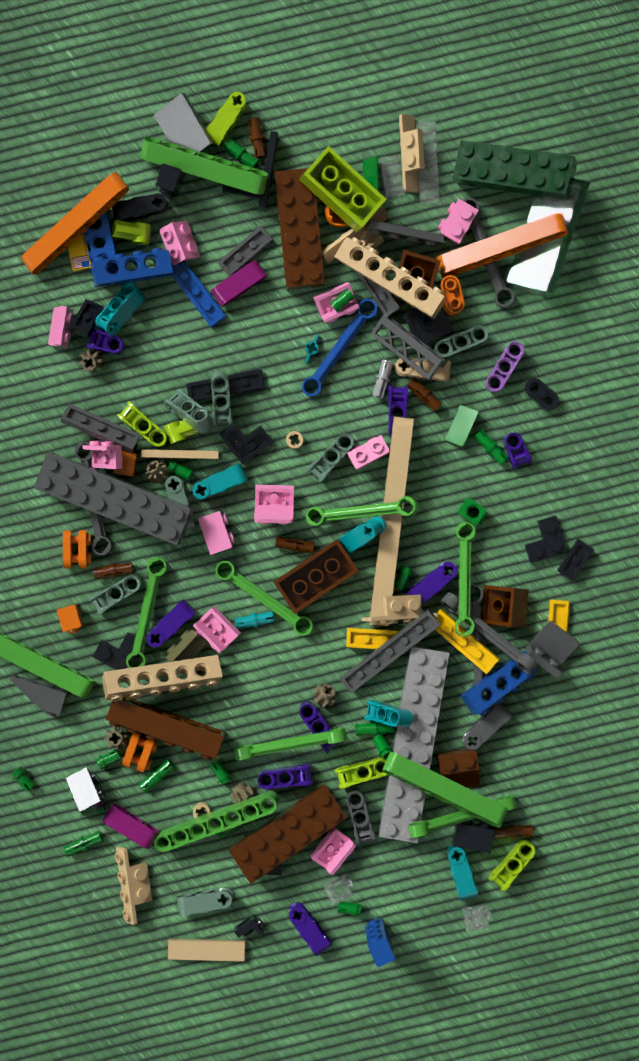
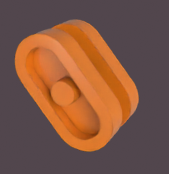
[439,275,464,316]
[63,530,92,569]
[122,732,158,773]

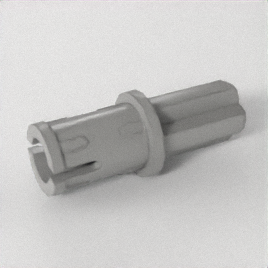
[373,360,394,399]

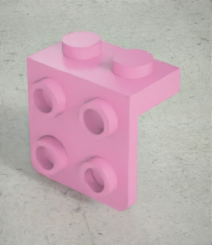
[254,485,294,525]

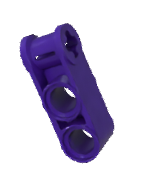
[388,385,408,439]
[406,561,457,606]
[147,599,197,647]
[299,701,343,754]
[257,764,314,789]
[289,902,333,956]

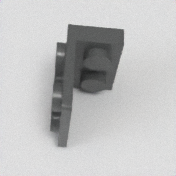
[526,620,579,678]

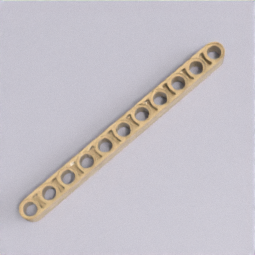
[370,416,414,626]

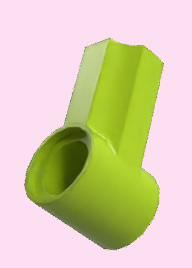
[112,220,152,245]
[163,420,199,444]

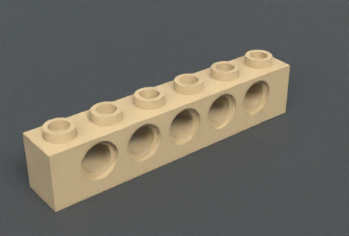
[334,237,447,319]
[102,655,223,702]

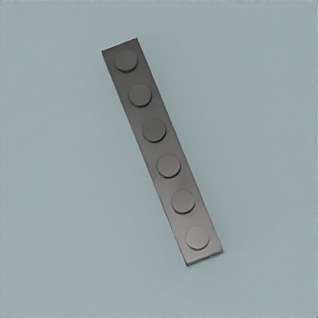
[339,609,441,693]

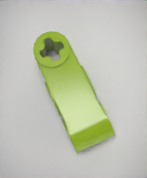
[206,92,247,147]
[116,401,168,447]
[334,757,388,789]
[488,839,535,892]

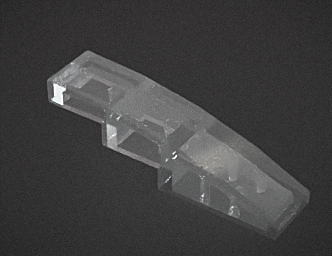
[416,121,439,204]

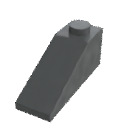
[10,674,69,717]

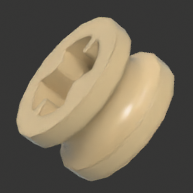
[286,431,303,449]
[193,802,211,818]

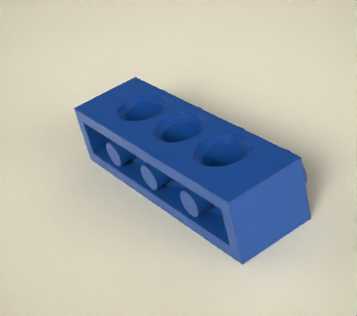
[84,211,117,274]
[90,248,173,288]
[460,651,538,715]
[365,918,396,968]

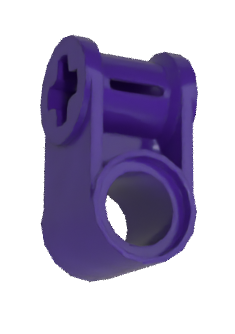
[86,329,125,355]
[503,432,532,470]

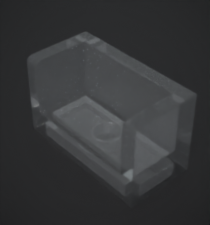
[379,155,405,200]

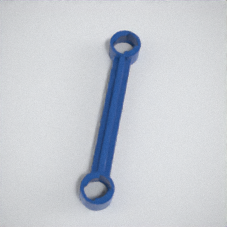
[302,299,377,397]

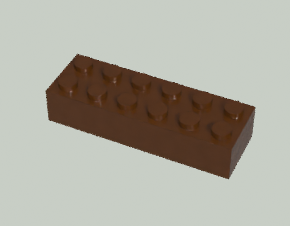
[275,168,325,290]
[106,697,225,760]
[228,784,347,884]

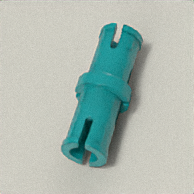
[235,611,274,629]

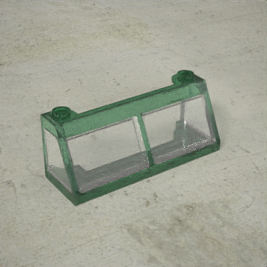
[503,178,590,299]

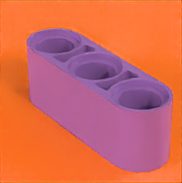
[485,341,524,393]

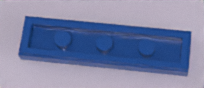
[171,261,227,328]

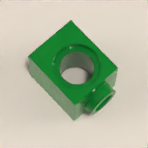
[456,497,487,526]

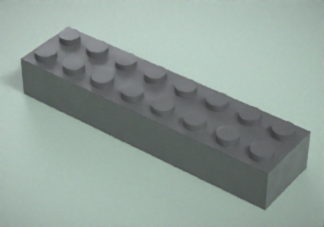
[34,452,195,545]

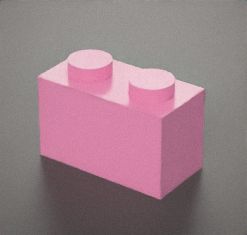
[198,511,235,555]

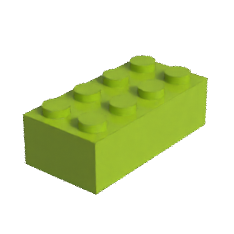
[299,146,386,232]

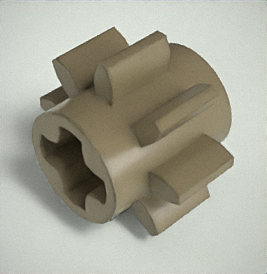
[79,348,104,374]
[145,460,170,484]
[312,683,338,708]
[104,726,128,750]
[230,782,254,804]

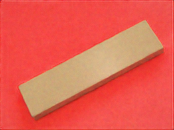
[141,450,220,459]
[168,939,245,961]

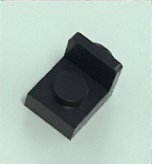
[234,914,265,938]

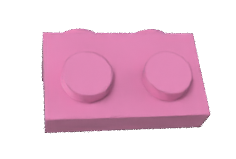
[437,199,479,245]
[160,221,200,265]
[313,282,360,323]
[48,306,74,348]
[347,435,390,470]
[83,441,123,469]
[193,606,241,653]
[310,827,356,875]

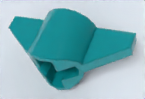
[305,334,319,363]

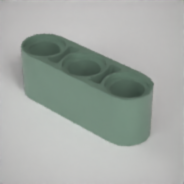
[434,325,488,359]

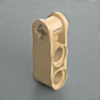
[394,358,451,381]

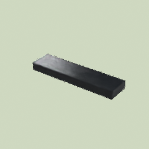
[258,131,279,212]
[186,369,265,402]

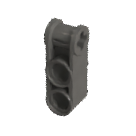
[462,703,512,750]
[347,789,376,846]

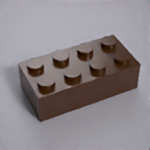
[273,539,359,614]

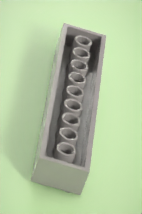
[378,646,449,843]

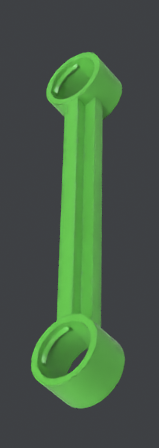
[306,496,419,526]
[455,522,475,637]
[126,557,166,668]
[215,561,313,636]
[234,728,347,760]
[408,795,517,838]

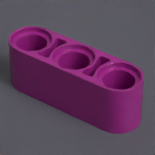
[211,260,267,307]
[102,803,160,849]

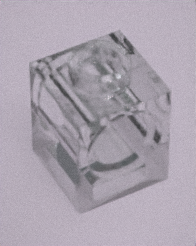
[324,874,355,905]
[462,904,492,931]

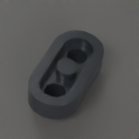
[524,378,559,411]

